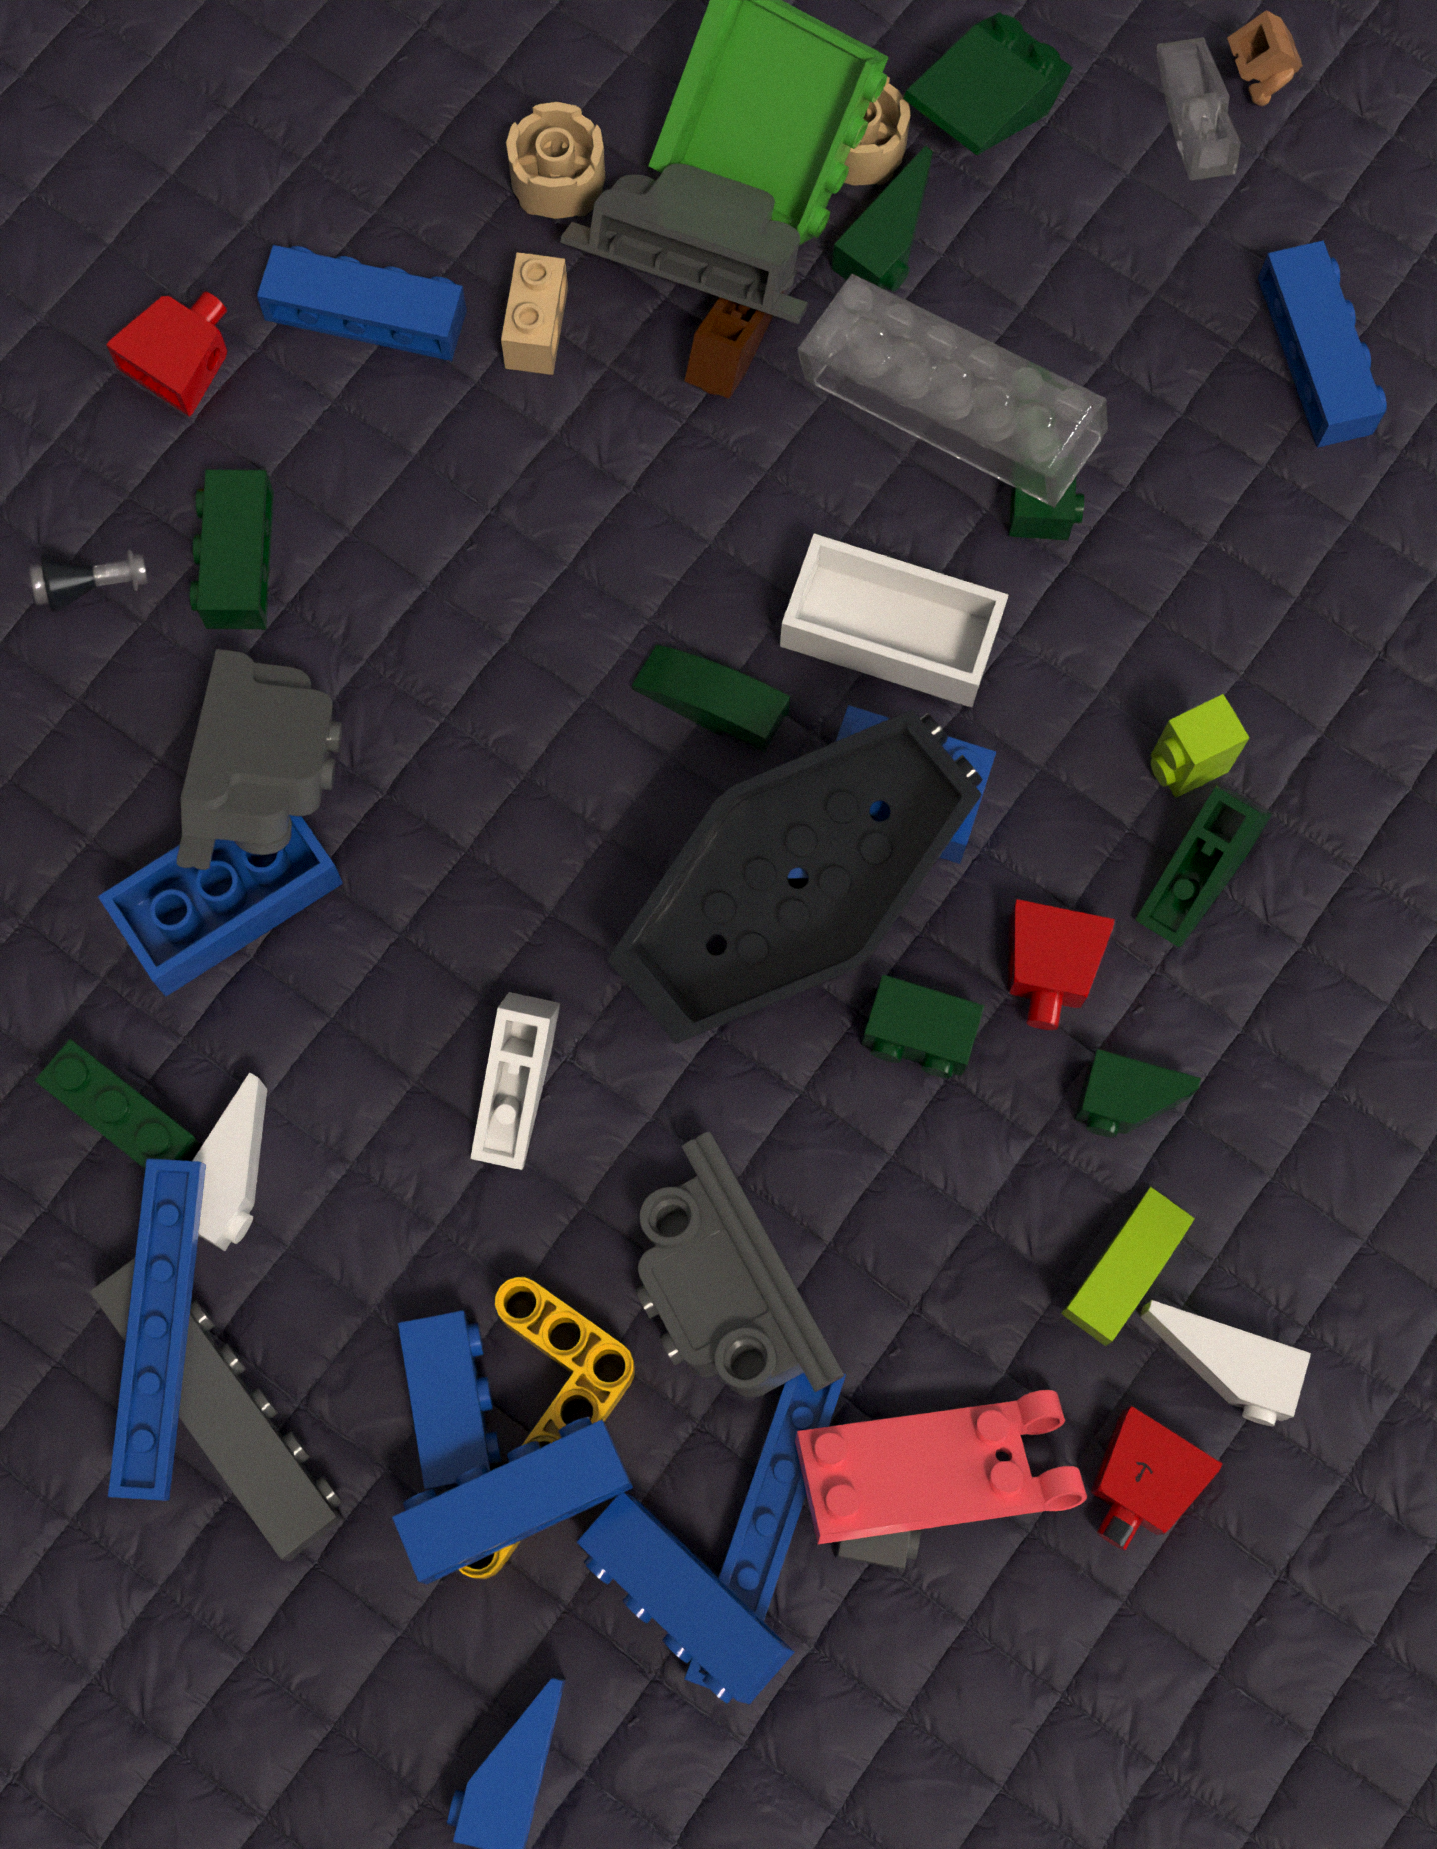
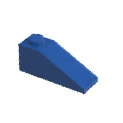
[447,1677,566,1849]

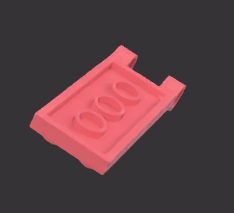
[795,1390,1087,1545]

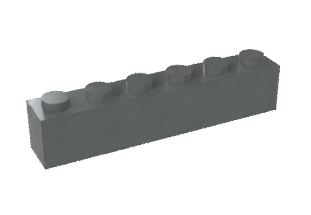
[89,1258,343,1561]

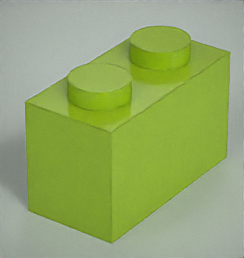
[1151,694,1250,798]

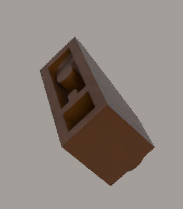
[684,290,785,399]

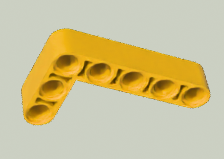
[459,1277,635,1579]

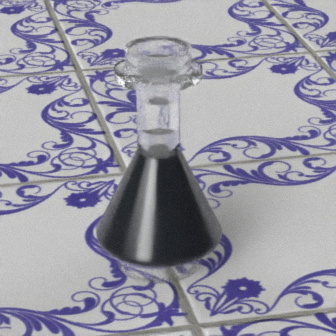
[29,550,148,613]

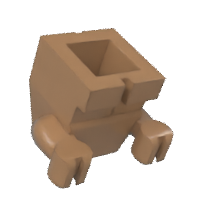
[1227,10,1303,106]

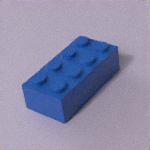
[98,815,343,997]

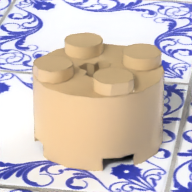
[844,76,911,186]
[506,102,606,219]

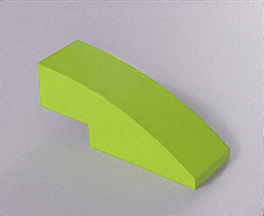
[1061,1187,1195,1346]

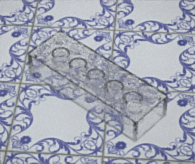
[797,274,1108,508]

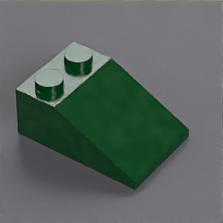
[903,12,1073,155]

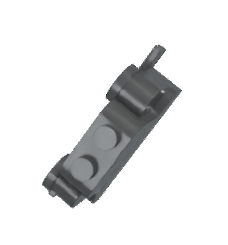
[560,164,808,324]
[177,649,342,870]
[635,1131,844,1397]

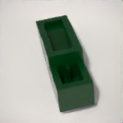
[632,645,791,753]

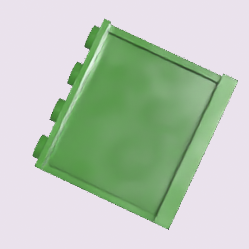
[649,0,889,246]

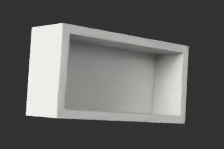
[780,534,1009,707]

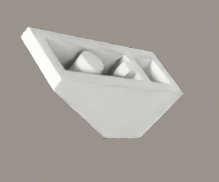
[470,992,560,1170]
[193,1073,267,1251]
[1140,1300,1311,1426]

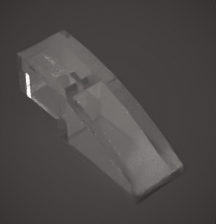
[1157,37,1241,181]

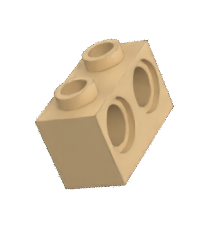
[501,252,568,375]

